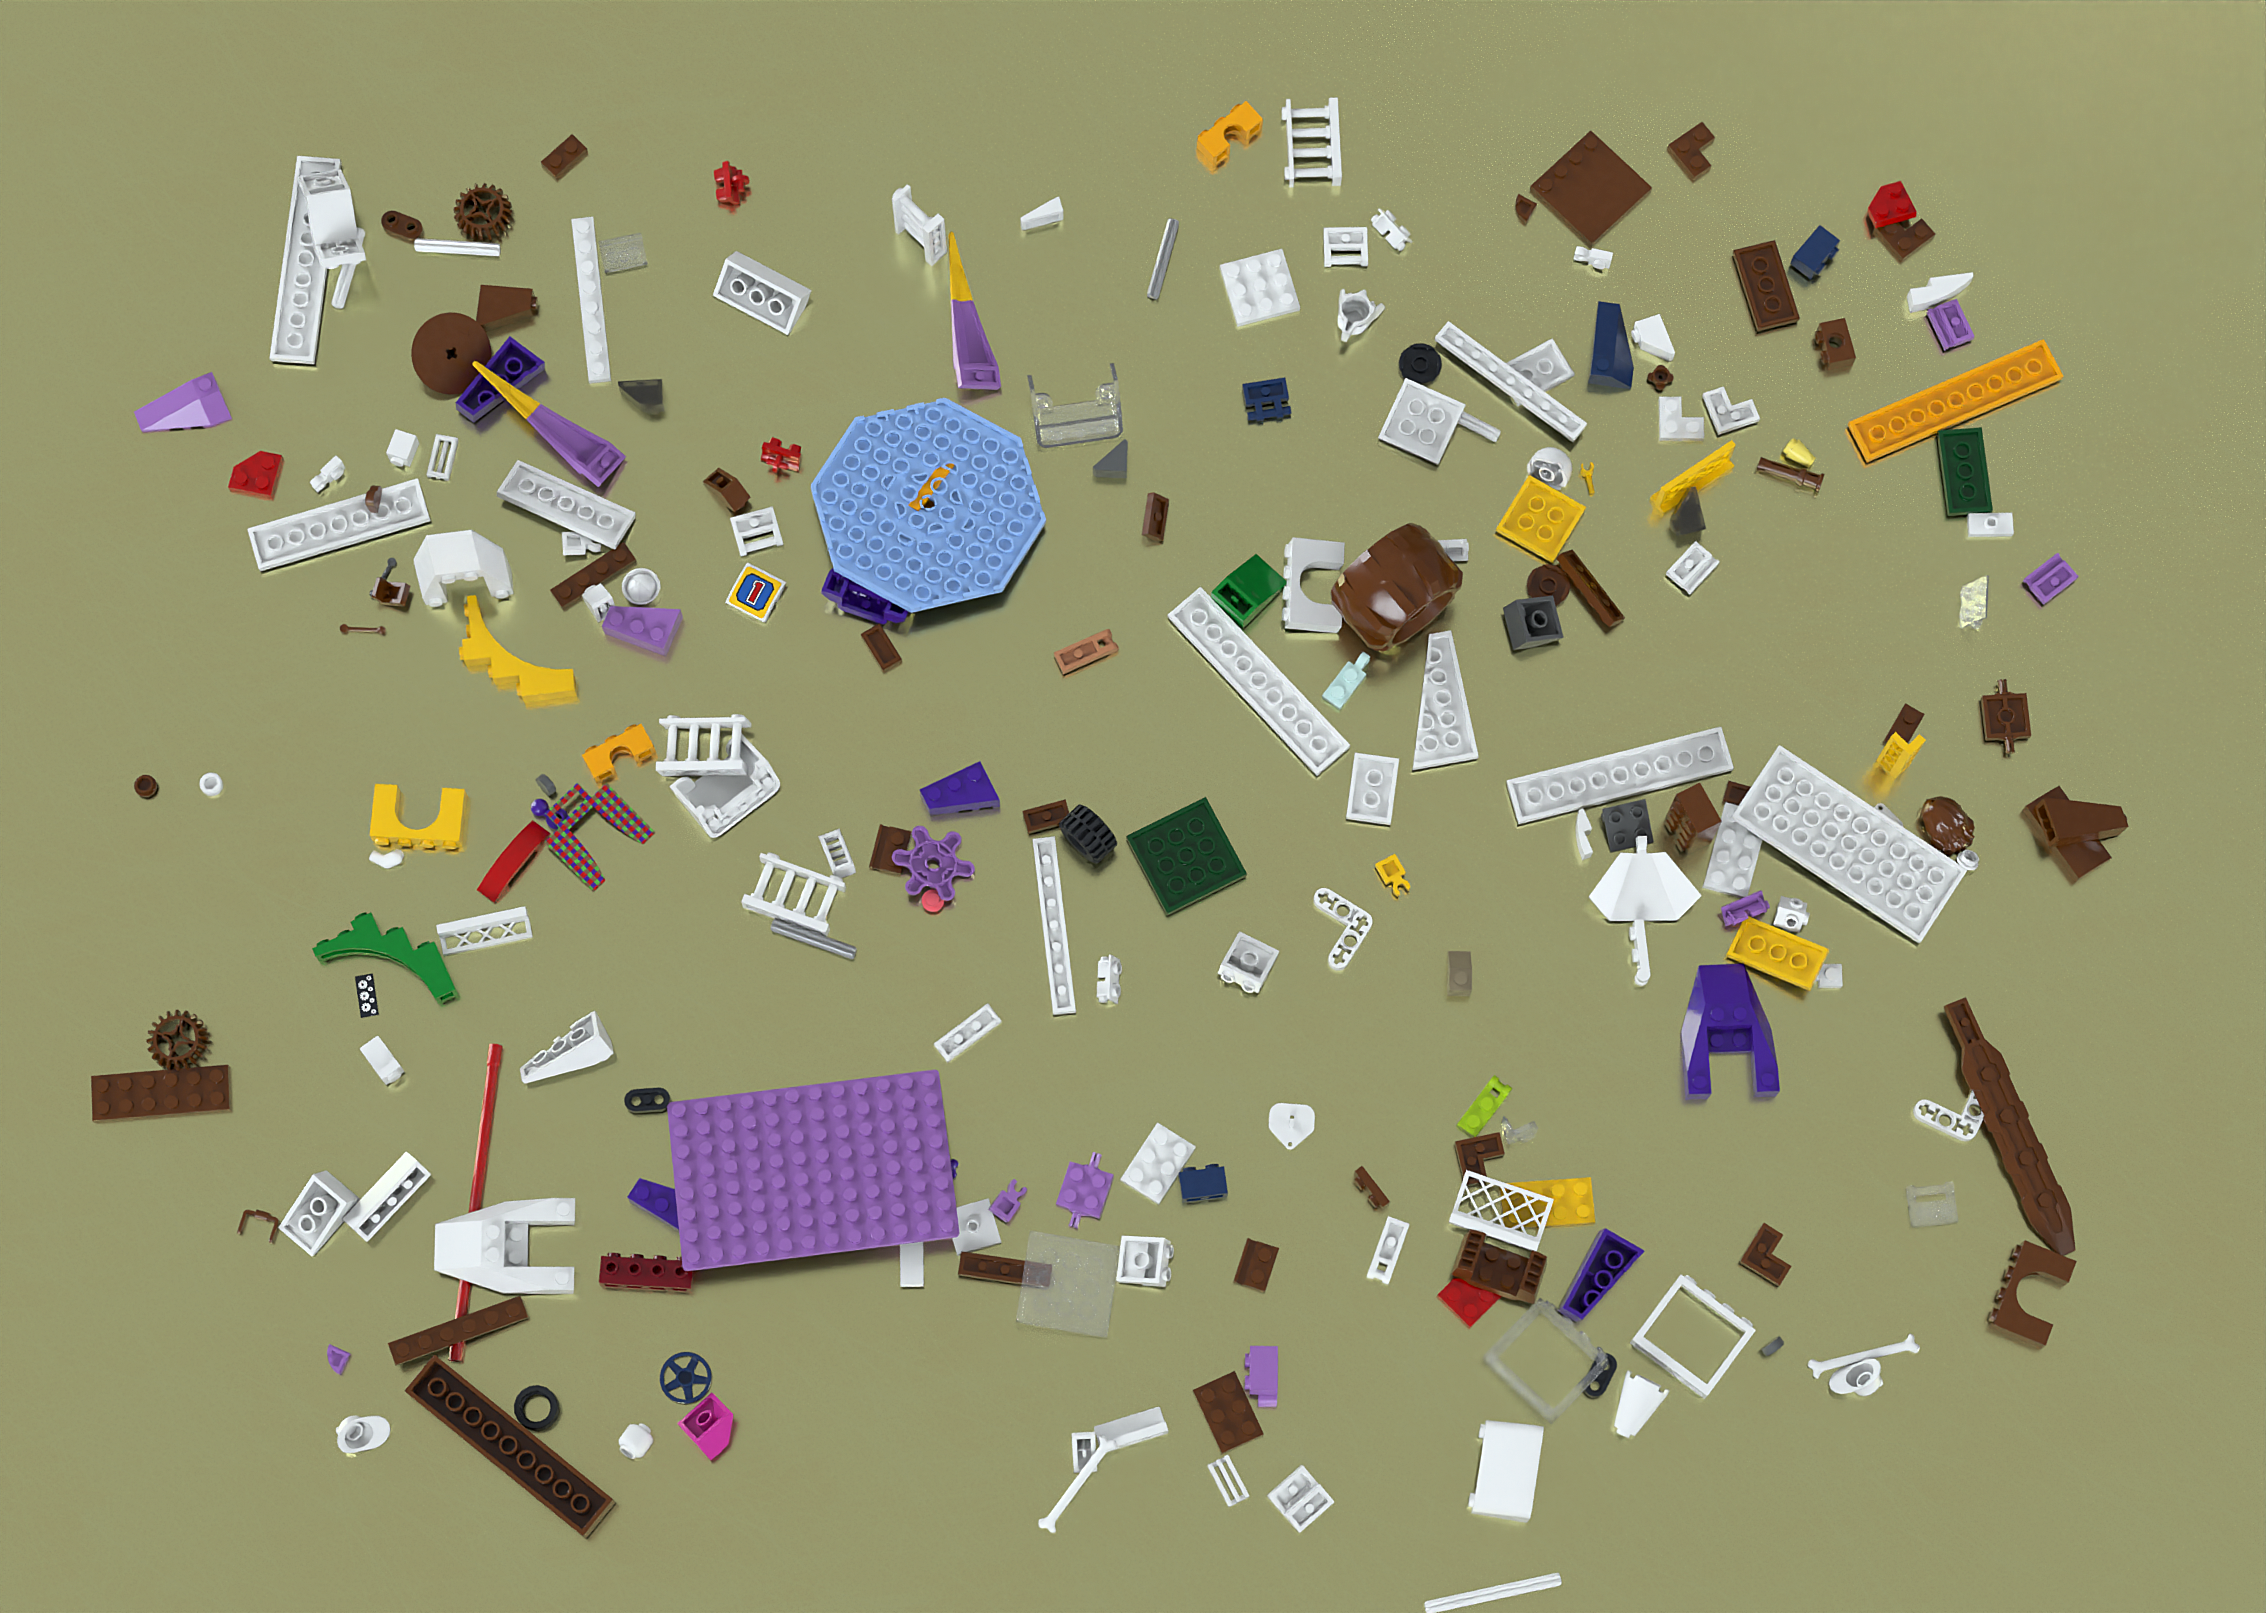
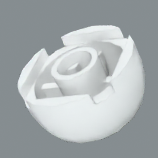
[1527,447,1572,491]

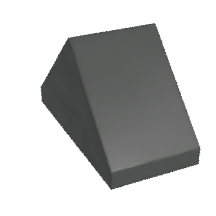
[1093,439,1128,478]

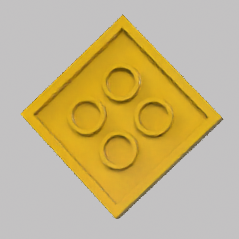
[1496,475,1586,563]

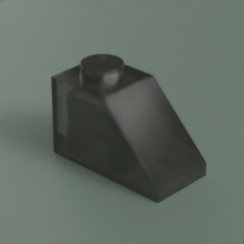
[618,379,665,414]
[1670,486,1706,536]

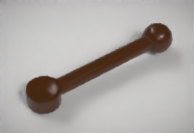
[340,624,386,635]

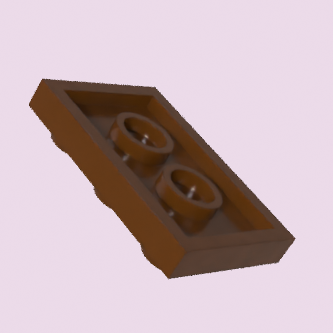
[1193,1371,1264,1454]

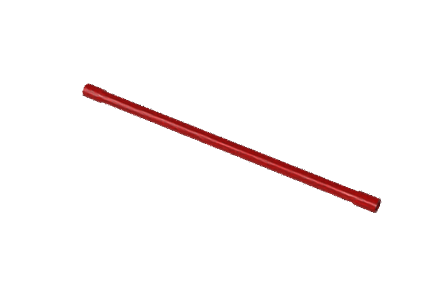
[448,1044,503,1362]

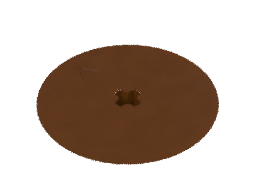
[411,312,491,395]

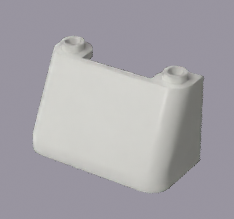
[669,733,780,838]
[1468,1420,1544,1523]

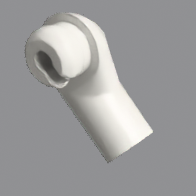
[369,849,404,869]

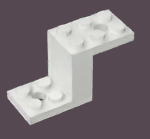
[298,169,366,269]

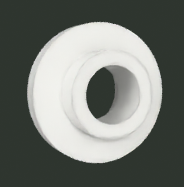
[1957,850,1979,870]

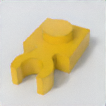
[1375,854,1410,897]

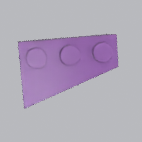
[602,606,683,656]

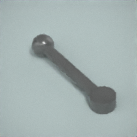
[369,558,397,598]

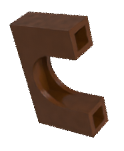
[1988,1240,2077,1349]

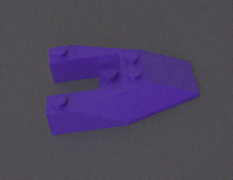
[1681,964,1780,1100]

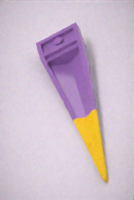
[948,231,1001,390]
[473,361,626,487]

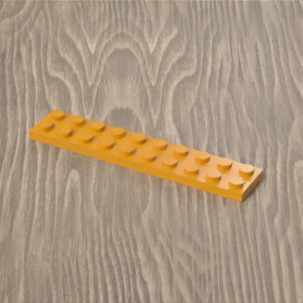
[1848,339,2064,462]

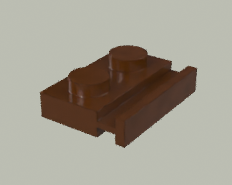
[869,824,912,876]
[1233,1238,1279,1293]

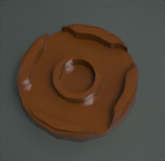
[1526,564,1571,607]

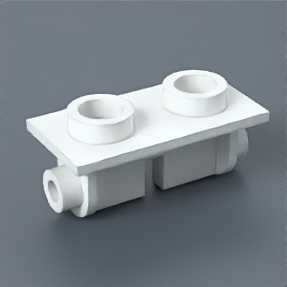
[1371,209,1413,251]
[1438,539,1469,561]
[1097,955,1122,1004]

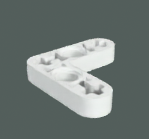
[1314,888,1372,971]
[1913,1091,1984,1141]

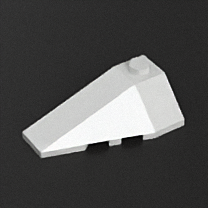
[520,1011,614,1084]

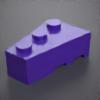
[919,761,1000,816]

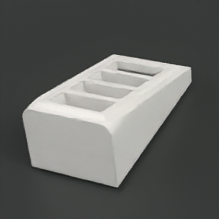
[1020,197,1063,230]
[818,829,856,878]

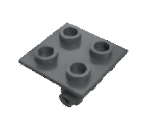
[1601,799,1654,852]

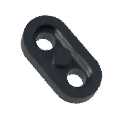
[624,1087,671,1113]
[1583,1353,1617,1398]

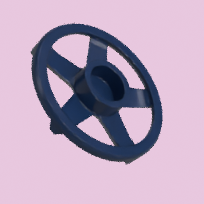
[660,1352,712,1404]

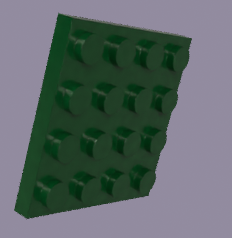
[1126,797,1247,916]

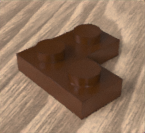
[1667,122,1715,180]
[1874,218,1936,262]
[1455,1132,1505,1186]
[1740,1223,1792,1287]

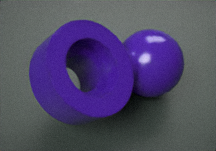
[531,799,568,831]

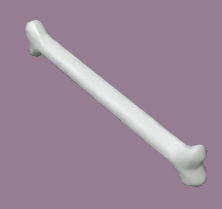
[1808,1334,1920,1379]
[1038,1435,1116,1533]

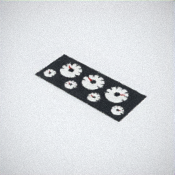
[355,973,379,1018]

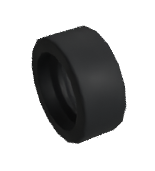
[514,1385,559,1431]

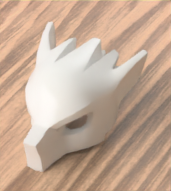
[1338,289,1385,342]

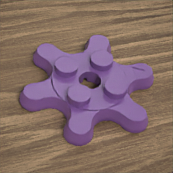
[892,826,975,901]

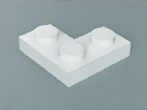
[1702,386,1760,435]
[1658,397,1704,441]

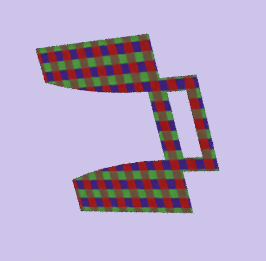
[544,783,655,892]

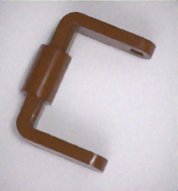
[237,1210,280,1244]

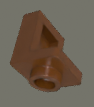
[372,577,411,607]

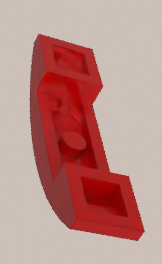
[477,820,551,904]

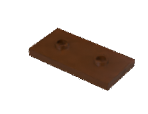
[1733,240,1800,331]

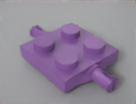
[1056,1152,1114,1229]

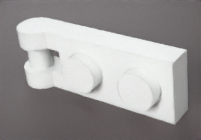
[1629,919,1650,986]
[1367,1216,1410,1285]

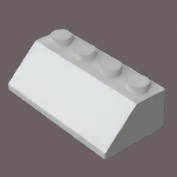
[713,251,812,335]

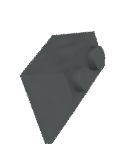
[1503,596,1564,650]

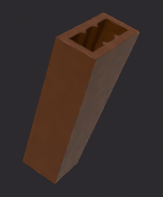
[2034,798,2129,848]

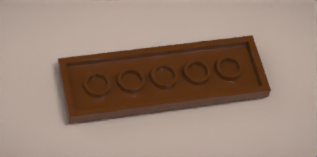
[91,1065,231,1122]

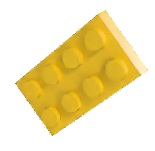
[1727,916,1829,991]
[1499,1177,1595,1229]

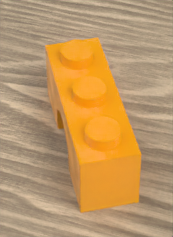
[1197,101,1263,166]
[582,724,656,783]

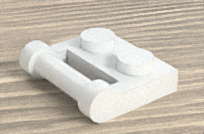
[1323,227,1368,267]
[730,506,783,556]

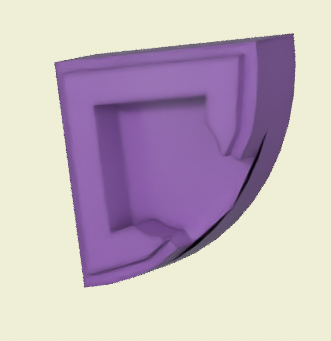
[327,1344,351,1375]

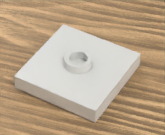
[952,1198,1001,1256]

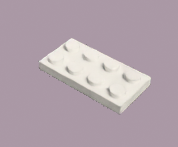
[1702,802,1762,898]

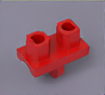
[714,161,750,205]
[761,437,801,474]

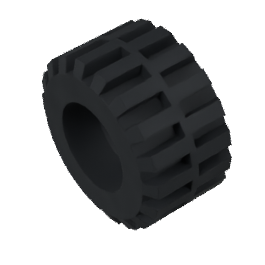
[1059,804,1117,864]

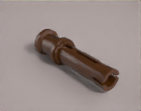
[1757,457,1825,493]

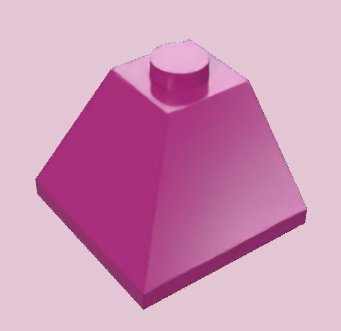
[677,1392,733,1460]

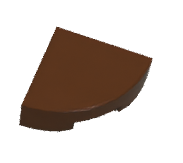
[1515,194,1537,224]

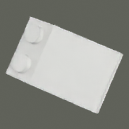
[278,1170,360,1256]

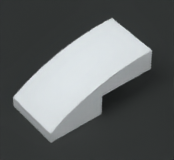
[1575,808,1593,860]
[900,1242,924,1287]

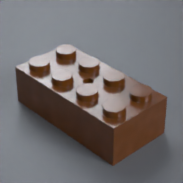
[1665,783,1722,856]

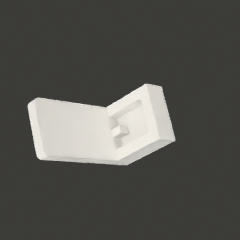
[360,1036,405,1085]

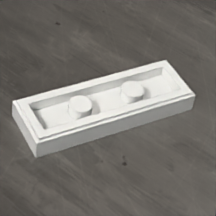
[934,1003,1002,1063]

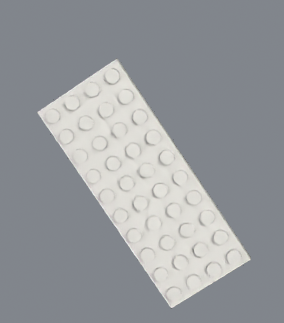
[1731,745,1967,943]

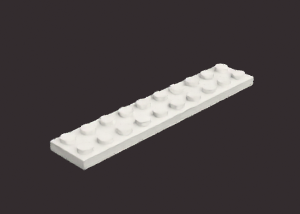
[270,156,342,364]
[1168,587,1350,776]
[1506,727,1734,824]

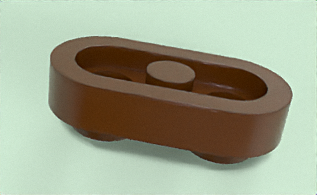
[381,210,424,242]

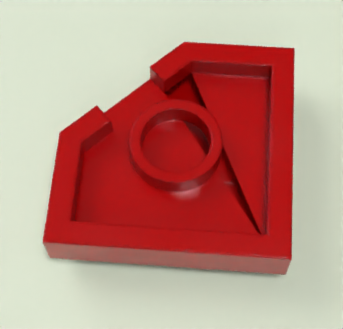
[1868,181,1917,229]
[228,451,283,498]
[1437,1279,1502,1329]

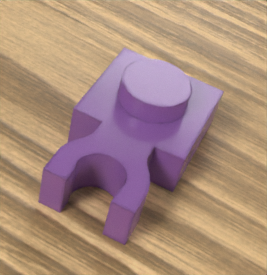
[988,1179,1027,1223]

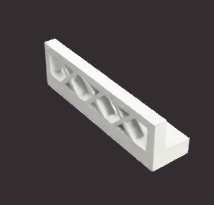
[436,906,533,956]

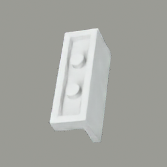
[1094,1407,1168,1453]

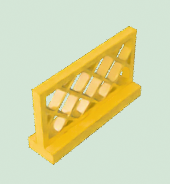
[1650,440,1736,515]

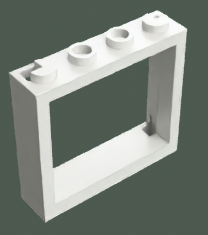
[1630,1275,1756,1399]

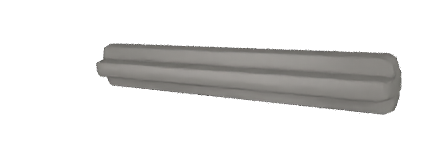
[1147,218,1179,299]
[771,919,857,959]

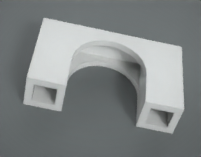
[1282,537,1345,633]

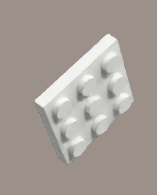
[1220,249,1300,327]
[1378,378,1466,465]

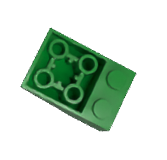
[1211,554,1287,629]

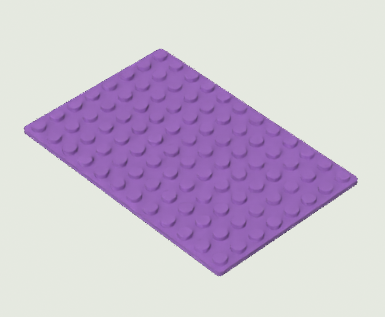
[667,1070,960,1271]

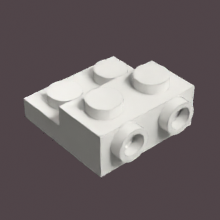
[1218,931,1280,993]
[1116,1236,1174,1287]

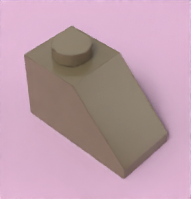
[1447,951,1472,996]

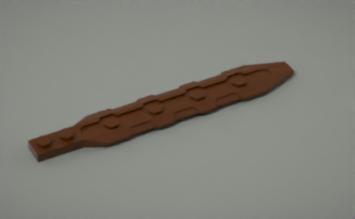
[1944,997,2076,1255]

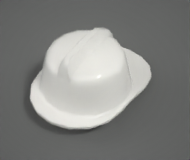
[1829,1359,1883,1396]
[336,1415,390,1453]

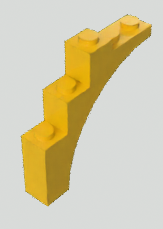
[459,595,577,703]

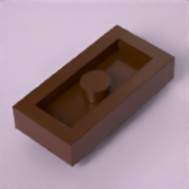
[541,134,588,179]
[1142,492,1169,542]
[1883,703,1925,744]
[1022,799,1069,834]
[1353,1166,1390,1211]

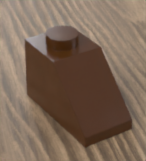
[703,468,751,512]

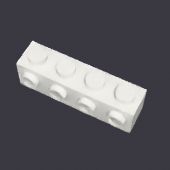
[342,1152,431,1242]

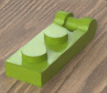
[1456,1075,1513,1138]

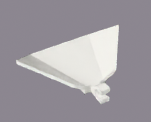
[1589,836,1702,922]

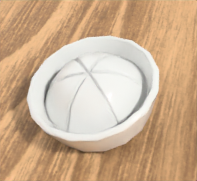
[622,568,660,605]

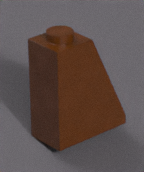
[476,285,538,332]

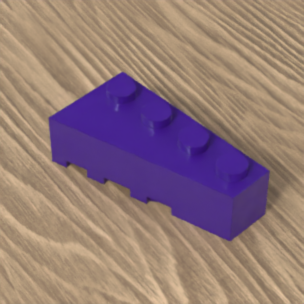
[455,336,545,423]
[627,1178,679,1232]
[1557,1228,1644,1322]

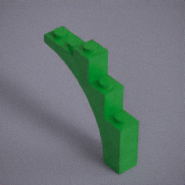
[312,912,458,1003]

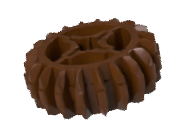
[453,183,513,241]
[146,1010,209,1071]

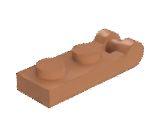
[1054,629,1119,674]

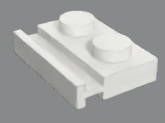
[1666,541,1720,595]

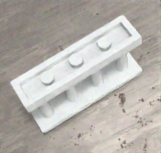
[1282,98,1342,187]
[892,184,947,266]
[656,714,752,776]
[741,852,846,937]

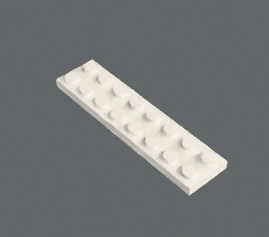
[247,478,431,571]

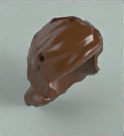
[1921,796,1975,856]

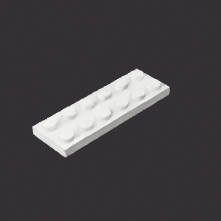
[497,460,636,549]

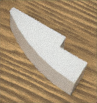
[1907,272,1973,313]

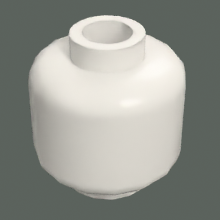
[618,1423,653,1459]

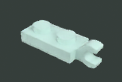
[1322,652,1370,710]

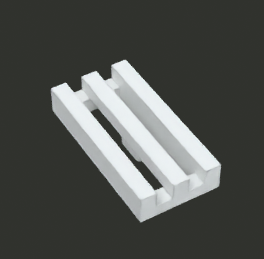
[426,434,459,481]
[1207,1455,1249,1507]

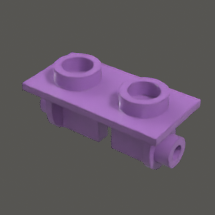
[1720,890,1770,926]

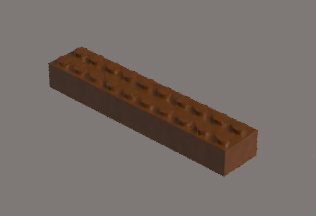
[404,1354,616,1539]

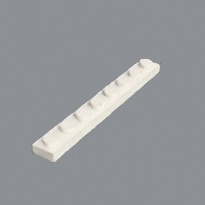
[571,217,611,384]
[1435,321,1587,442]
[1033,836,1076,1015]

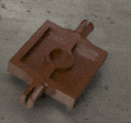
[1981,679,2031,754]

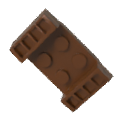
[1451,1229,1547,1304]

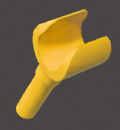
[1580,462,1595,494]

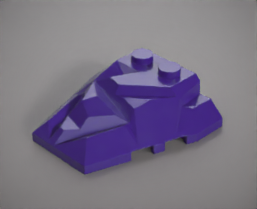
[821,568,909,624]

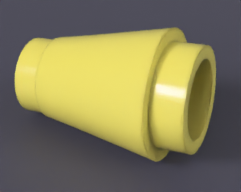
[1782,438,1816,468]

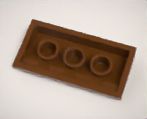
[2023,786,2112,883]

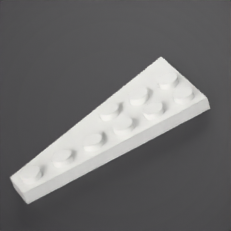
[1413,630,1478,770]

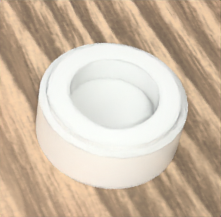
[199,773,223,796]

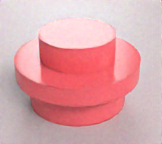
[922,889,944,912]

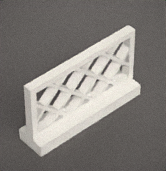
[1449,1170,1554,1252]

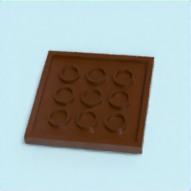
[1530,130,1652,247]

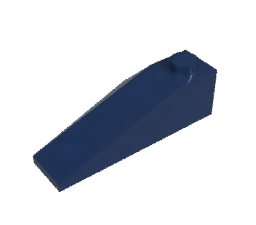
[1588,301,1634,389]

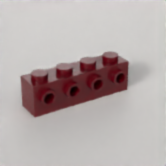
[599,1253,695,1292]

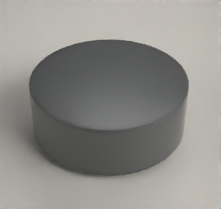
[535,774,556,796]
[1761,1336,1784,1356]

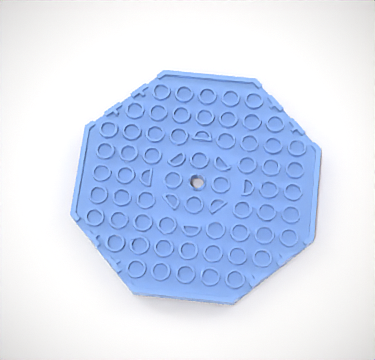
[810,398,1046,613]

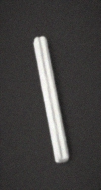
[1424,1573,1562,1613]

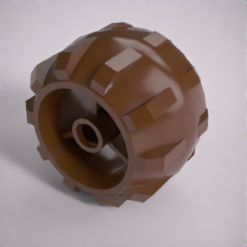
[1330,523,1463,651]

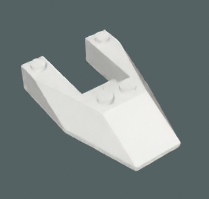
[414,530,514,607]
[434,1198,575,1294]

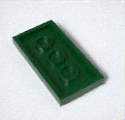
[1937,427,1993,516]

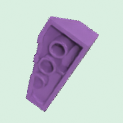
[134,372,232,432]

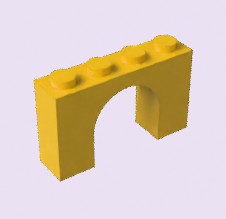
[369,784,467,849]

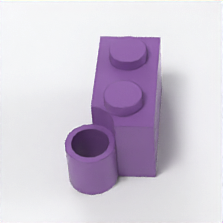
[1245,1346,1278,1407]

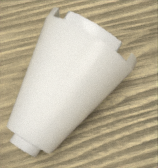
[1614,1370,1669,1438]

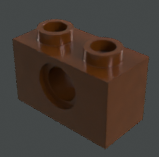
[1815,318,1856,371]

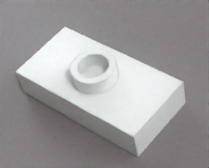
[1967,513,2014,537]

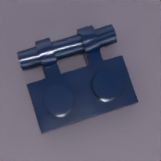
[1242,377,1292,422]

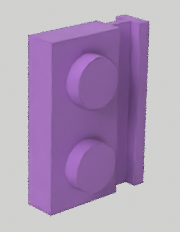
[1926,298,1975,350]
[2023,553,2079,605]

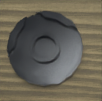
[1398,343,1442,386]

